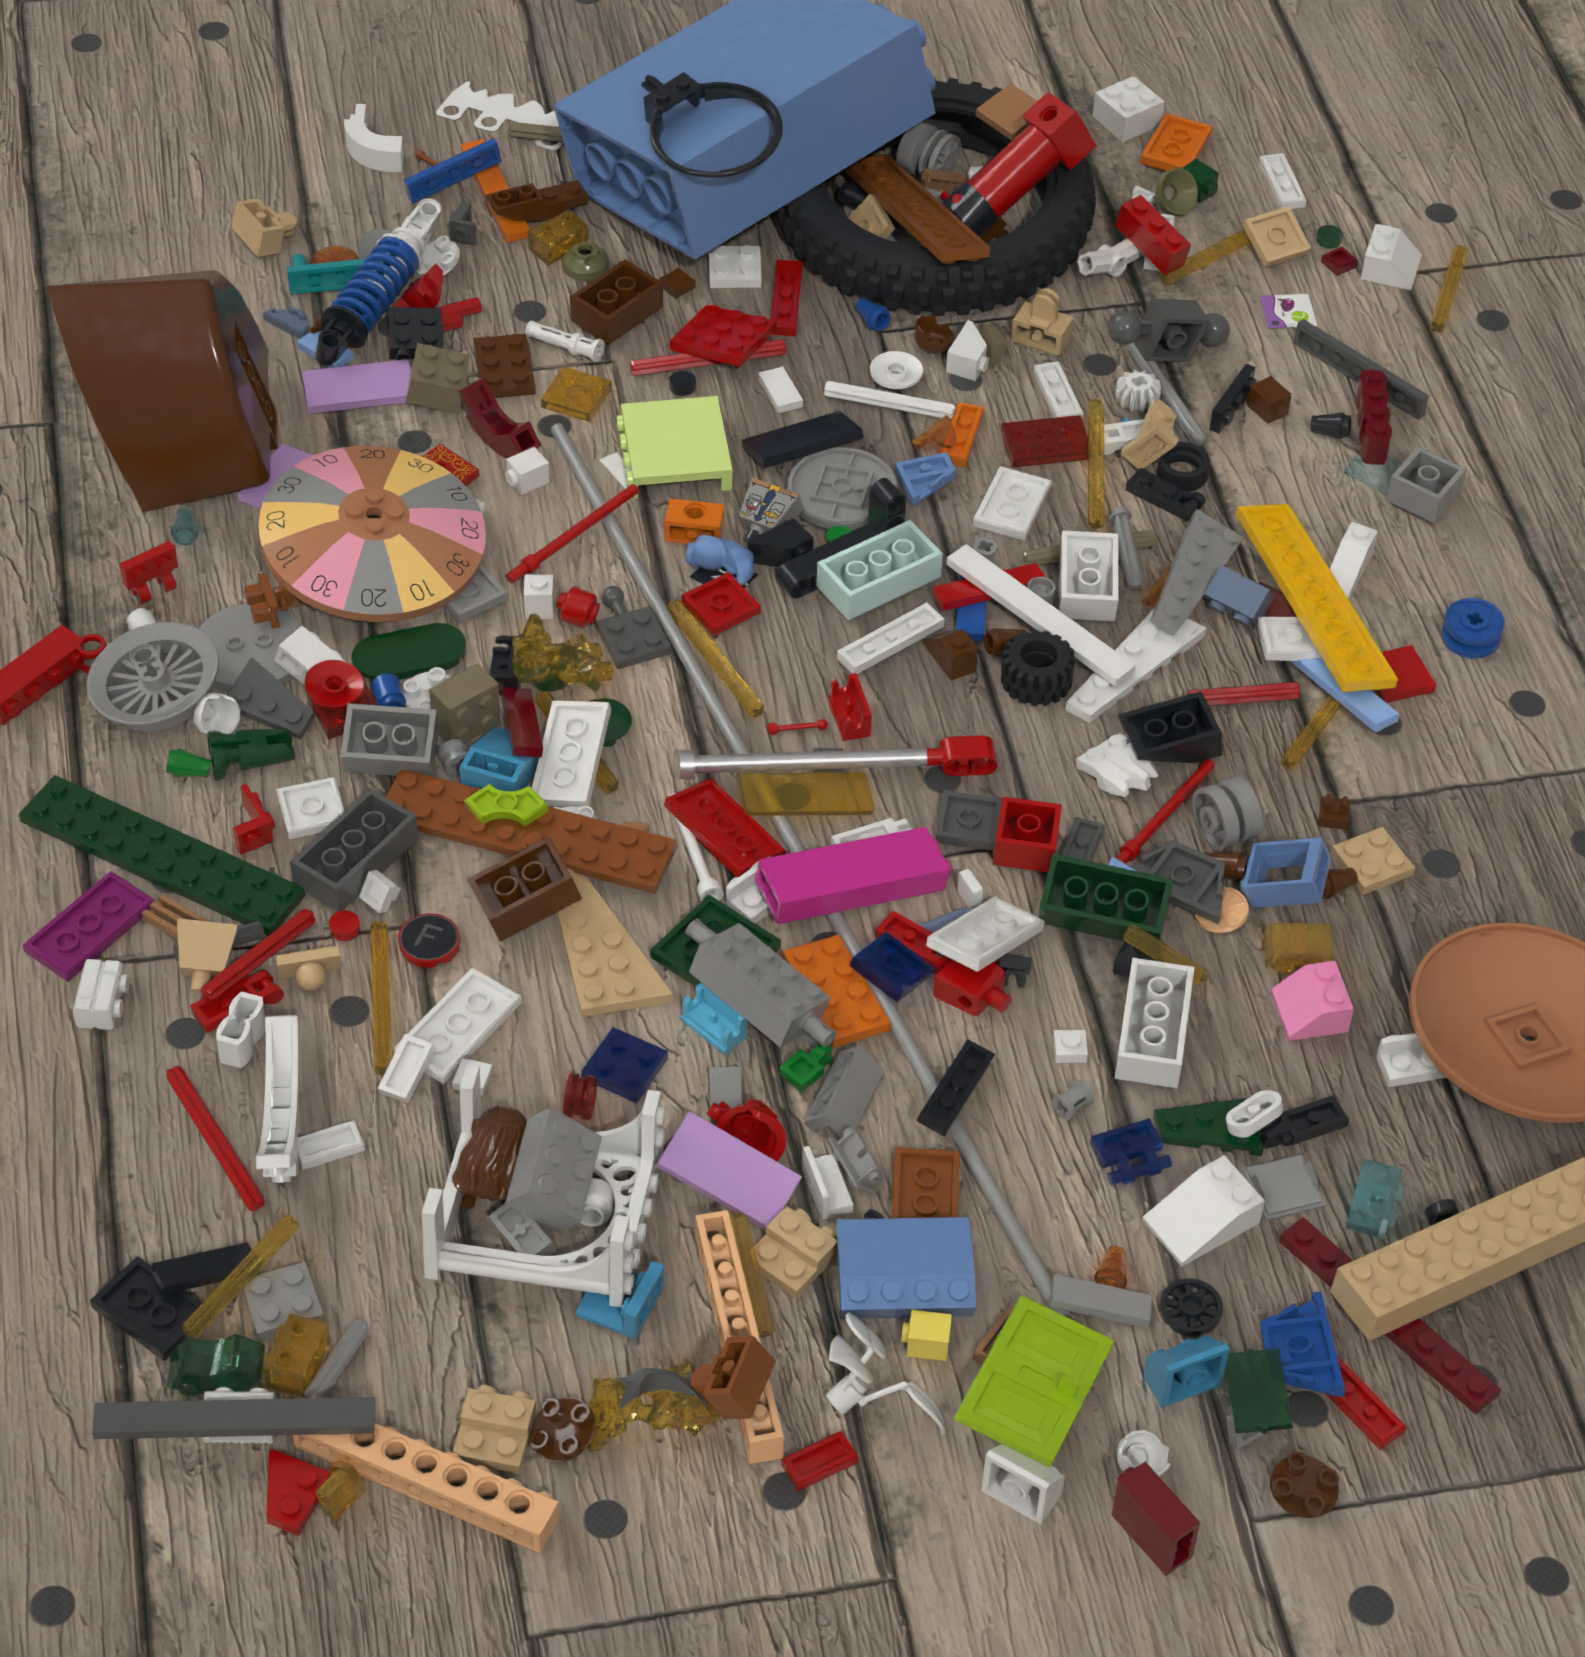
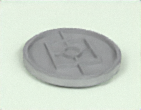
[787,447,897,530]
[198,603,304,691]

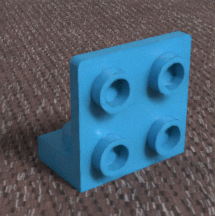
[576,1261,664,1340]

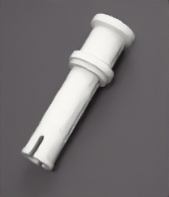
[525,320,605,363]

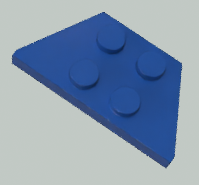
[1260,1291,1345,1397]

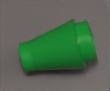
[166,748,211,777]

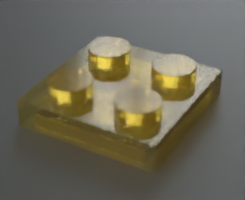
[541,366,612,422]

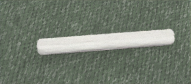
[824,381,955,420]

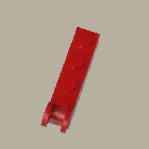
[0,625,106,725]

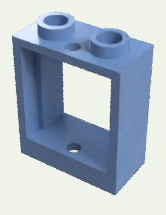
[1241,837,1331,908]

